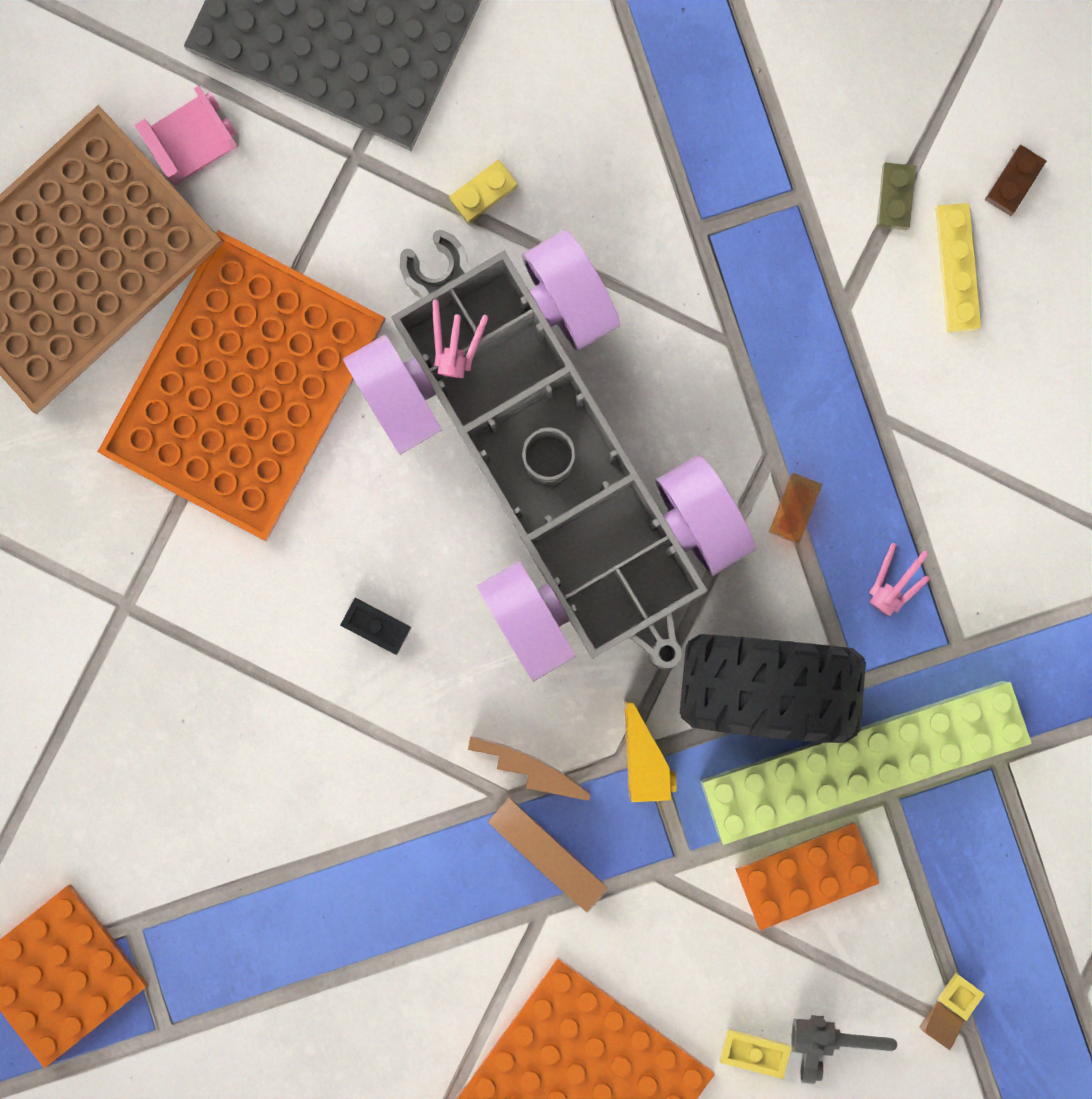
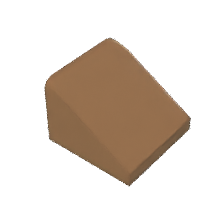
[919,1001,964,1050]

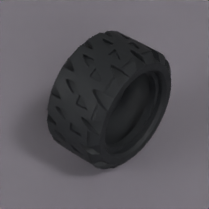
[679,634,866,743]

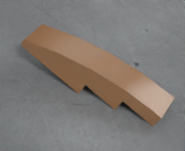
[468,736,591,801]
[488,798,609,913]

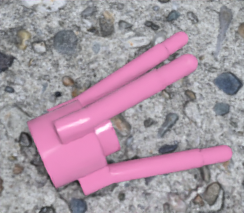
[432,299,489,378]
[868,543,930,617]

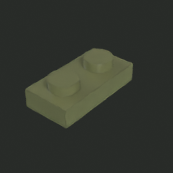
[876,162,916,230]

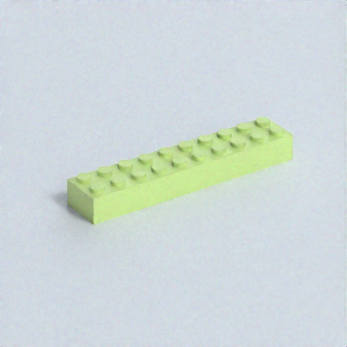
[700,681,1032,845]

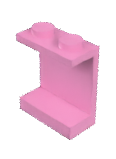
[135,85,238,186]

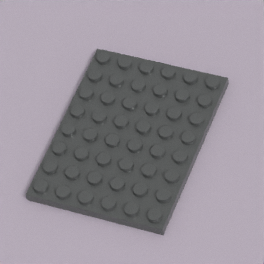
[184,0,482,151]

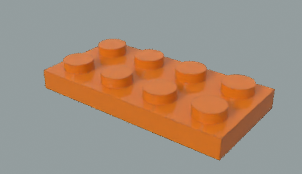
[735,822,879,931]

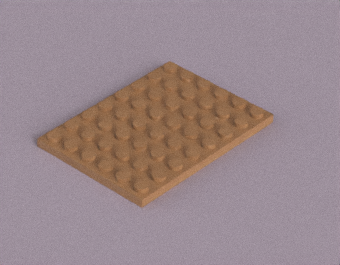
[0,105,224,414]

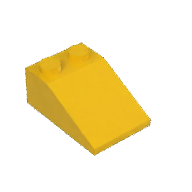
[624,701,677,802]

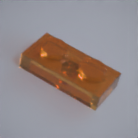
[768,473,823,544]

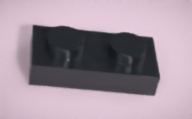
[340,597,412,655]

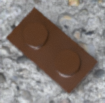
[984,144,1047,216]

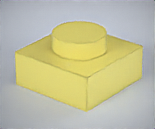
[938,973,985,1021]

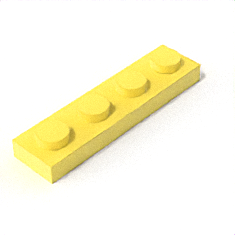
[935,203,981,332]

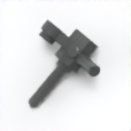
[791,1015,898,1084]

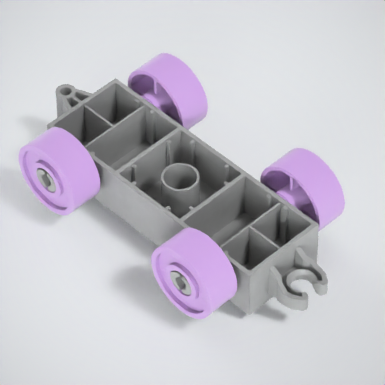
[343,229,756,682]

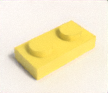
[449,159,518,224]
[719,1029,791,1079]

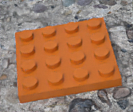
[0,884,149,1069]

